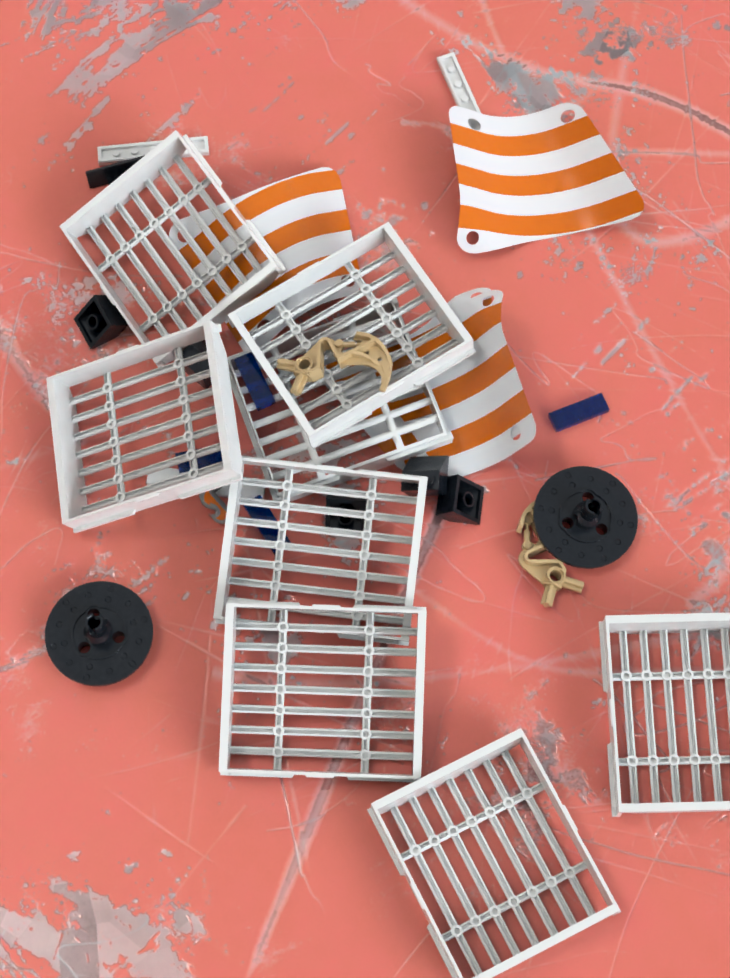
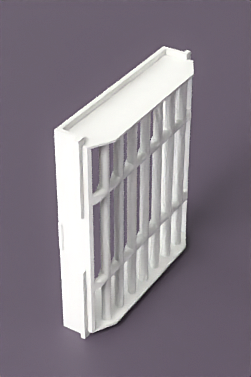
[59,130,287,368]
[228,222,476,449]
[227,298,454,502]
[46,320,243,533]
[213,456,428,646]
[219,600,427,782]
[598,613,730,817]
[367,728,621,978]

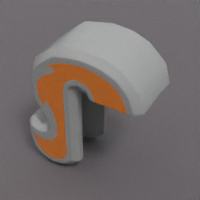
[199,487,227,524]

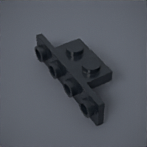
[86,155,145,188]

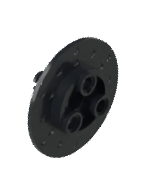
[533,466,638,569]
[45,581,153,686]

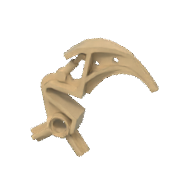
[277,331,393,397]
[516,501,584,607]

